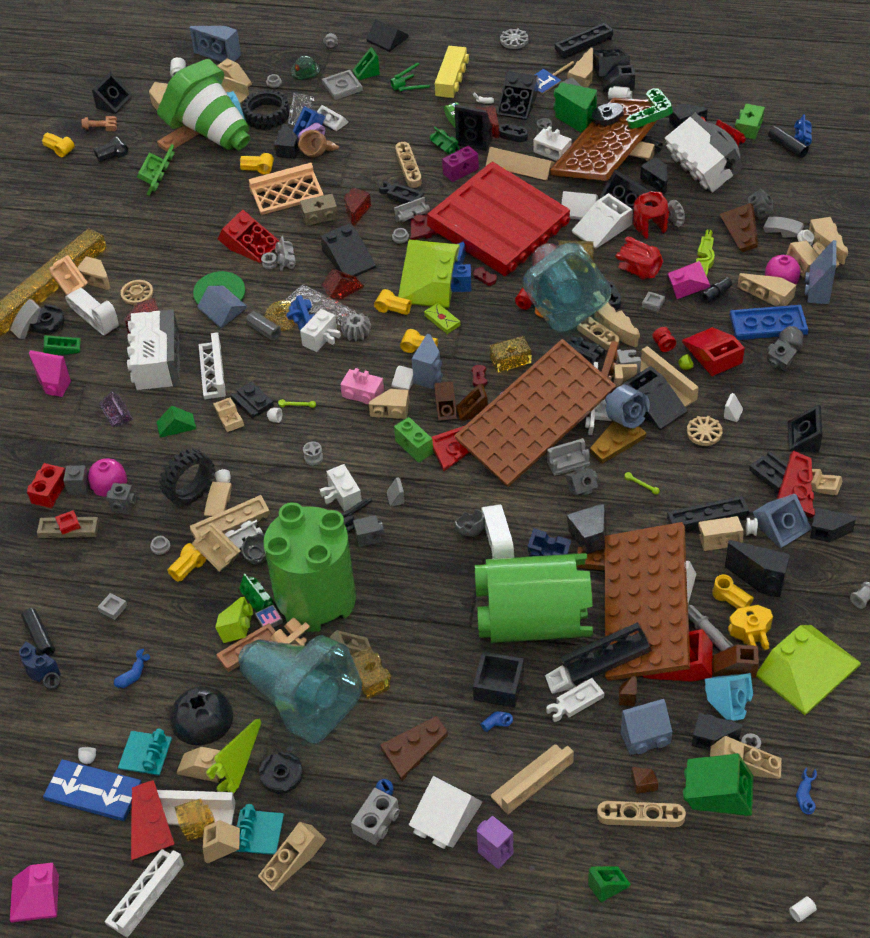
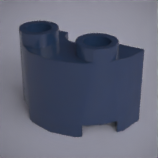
[528,528,571,557]
[19,641,61,682]

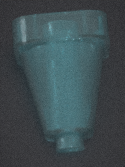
[522,243,611,332]
[238,635,362,743]

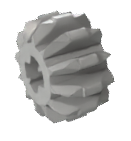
[341,312,371,341]

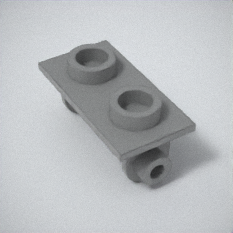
[394,197,430,222]
[275,236,296,271]

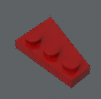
[431,426,470,472]
[777,451,815,518]
[131,780,175,860]

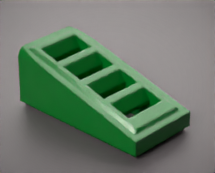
[43,335,81,355]

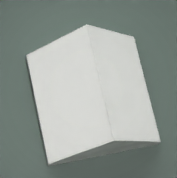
[562,191,598,220]

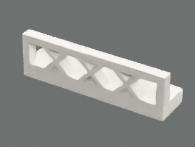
[199,333,226,399]
[105,849,184,938]

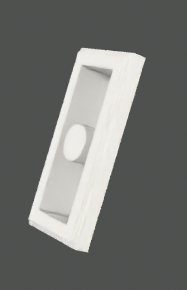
[317,105,348,131]

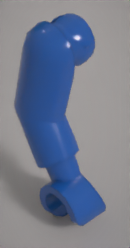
[114,649,150,688]
[796,767,817,815]

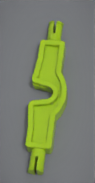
[696,230,715,277]

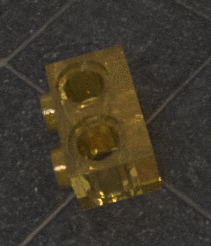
[175,798,215,841]

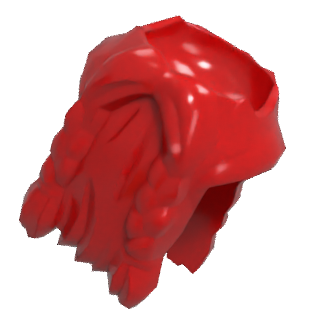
[633,191,669,239]
[615,237,663,280]

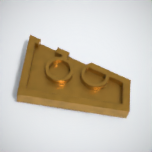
[590,421,647,464]

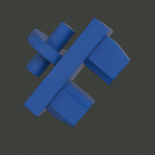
[286,295,314,330]

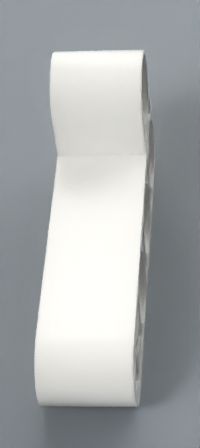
[65,287,119,336]
[481,504,514,559]

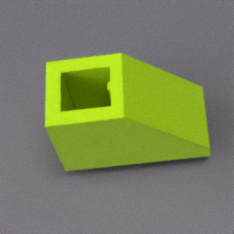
[215,597,253,643]

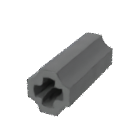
[246,311,281,341]

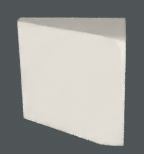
[392,366,414,390]
[724,393,743,422]
[545,665,576,694]

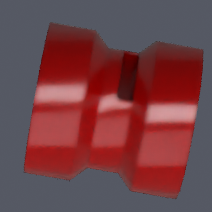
[652,327,677,352]

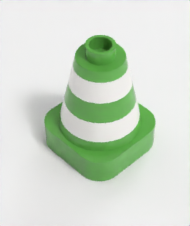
[157,59,251,151]

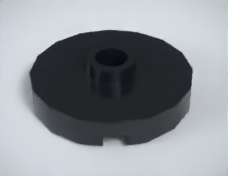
[592,103,624,126]
[30,304,65,333]
[259,751,303,794]

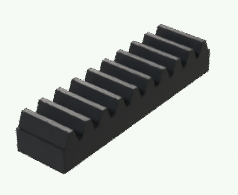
[555,22,613,59]
[667,495,749,532]

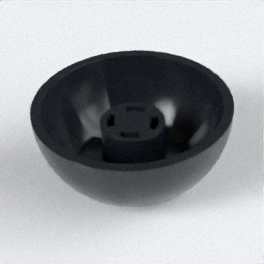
[170,686,233,746]

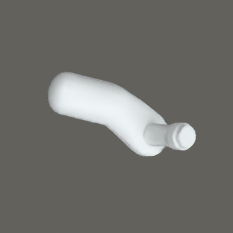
[473,93,494,104]

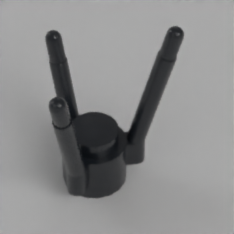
[341,498,381,532]

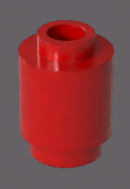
[515,284,538,309]

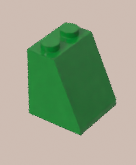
[553,82,597,133]
[683,753,754,816]

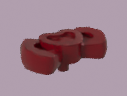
[473,267,497,286]
[471,365,488,387]

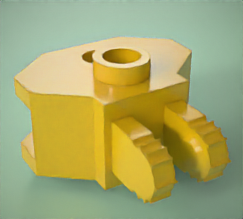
[728,605,773,650]

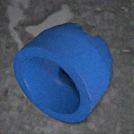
[376,779,394,796]

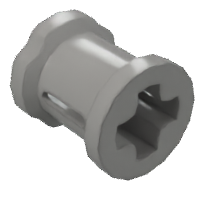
[850,582,870,609]

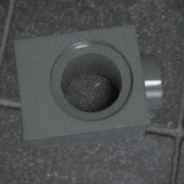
[353,515,384,547]

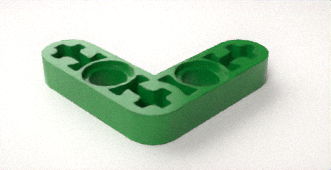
[627,88,673,129]

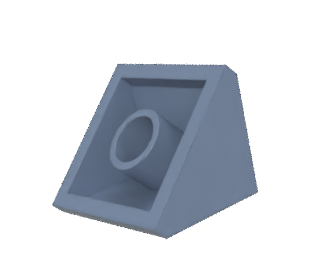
[197,286,247,329]

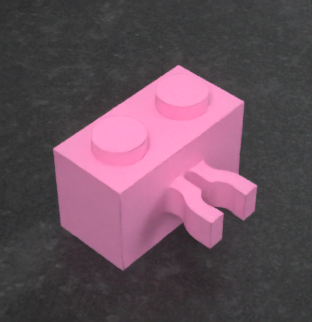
[340,368,384,404]

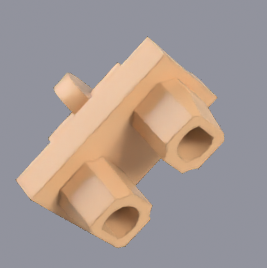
[270,618,310,655]

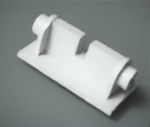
[225,519,263,549]

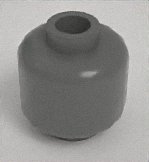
[779,326,803,352]

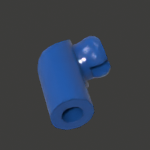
[480,711,513,732]

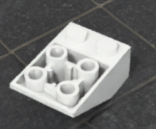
[572,193,633,249]

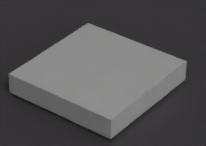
[322,70,363,100]

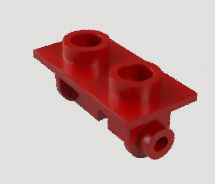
[716,119,746,146]

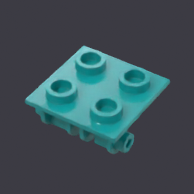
[118,729,172,775]
[237,804,284,855]

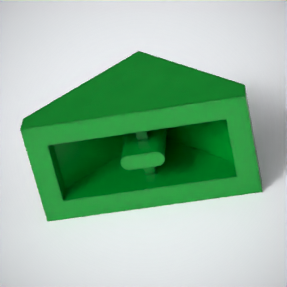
[352,47,380,80]
[157,406,196,438]
[588,866,631,903]

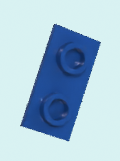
[794,114,812,146]

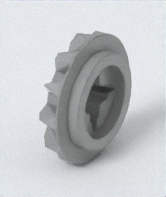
[668,200,685,227]

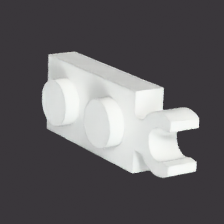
[546,678,604,722]

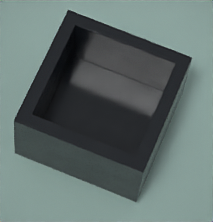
[473,651,524,708]

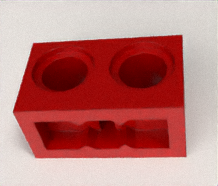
[27,463,65,508]

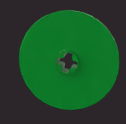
[193,271,245,305]

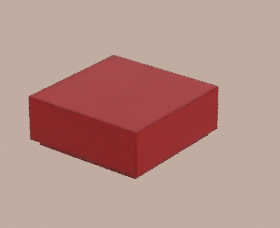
[55,510,81,535]

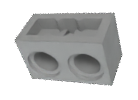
[351,788,400,845]

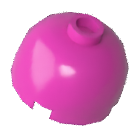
[765,255,800,285]
[88,458,127,497]

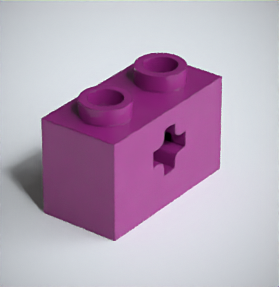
[442,146,479,182]

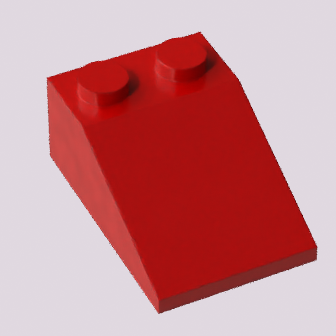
[643,629,713,682]

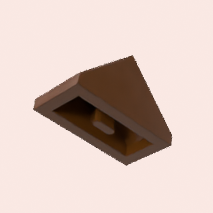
[456,383,488,421]

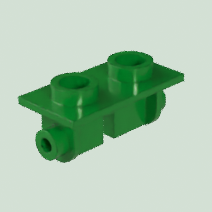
[429,126,460,154]
[239,574,274,612]

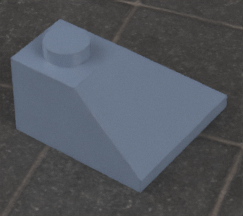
[753,494,811,548]

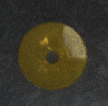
[264,300,296,331]

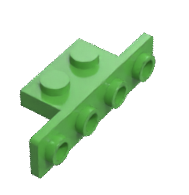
[137,144,175,196]

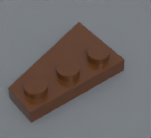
[720,203,758,252]
[380,716,448,782]

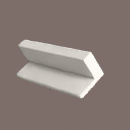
[157,790,236,826]

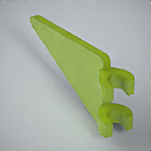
[206,719,261,794]

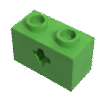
[735,104,765,139]
[394,417,433,463]

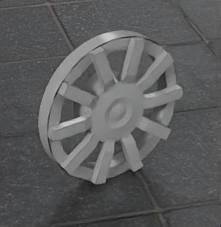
[500,28,528,49]

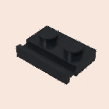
[230,381,274,419]
[749,451,787,492]

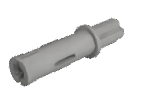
[688,605,734,652]

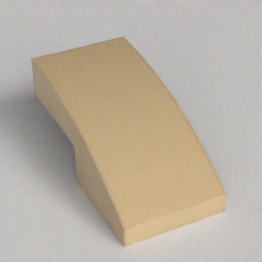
[213,398,244,432]
[811,469,843,495]
[204,482,232,517]

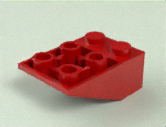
[218,210,279,263]
[682,327,745,376]

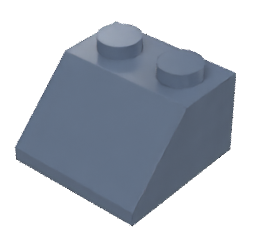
[412,334,443,389]
[621,699,672,755]

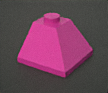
[667,261,710,299]
[29,350,71,397]
[10,863,59,922]

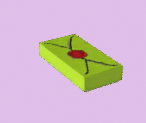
[424,303,461,334]

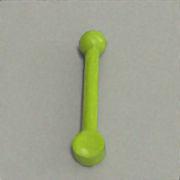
[278,399,316,408]
[625,472,660,495]

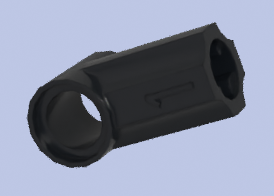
[94,136,128,162]

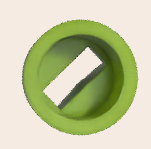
[678,354,694,370]

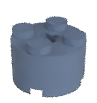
[605,384,650,428]

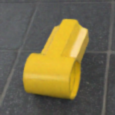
[42,132,75,157]
[240,153,274,175]
[374,289,412,315]
[400,329,438,353]
[167,543,206,582]
[713,575,754,609]

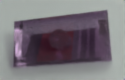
[99,391,133,427]

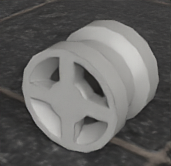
[303,441,323,466]

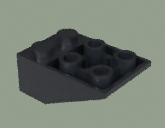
[496,71,540,120]
[623,366,688,430]

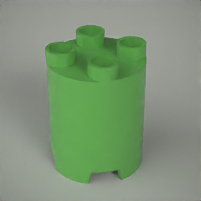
[264,503,356,632]
[475,553,593,643]

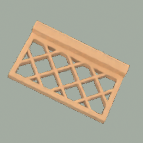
[249,163,324,215]

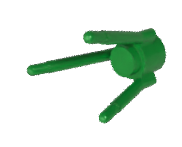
[390,63,430,92]

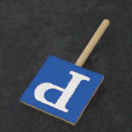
[535,61,574,94]

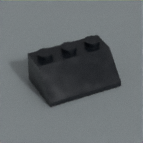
[598,170,653,221]

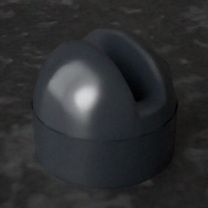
[43,672,61,690]

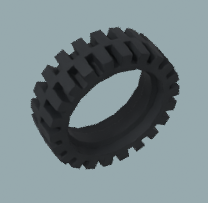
[242,90,290,130]
[159,449,215,506]

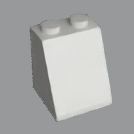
[409,776,482,849]

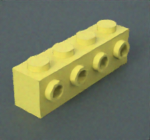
[435,46,469,98]

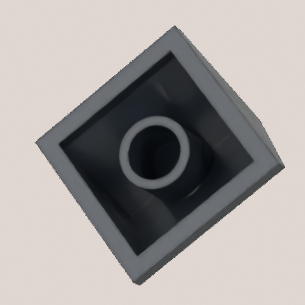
[367,19,409,52]
[92,72,132,114]
[788,405,822,453]

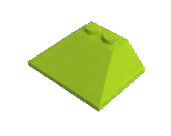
[398,240,460,308]
[756,625,861,715]

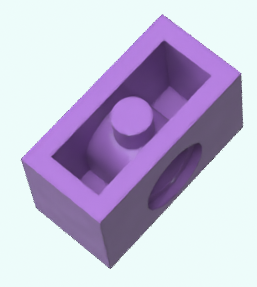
[477,816,513,869]

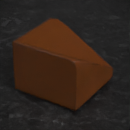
[619,676,637,706]
[631,767,658,794]

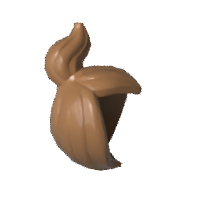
[298,129,339,157]

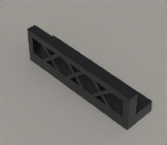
[561,622,652,686]

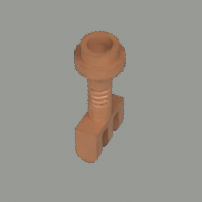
[82,116,117,131]

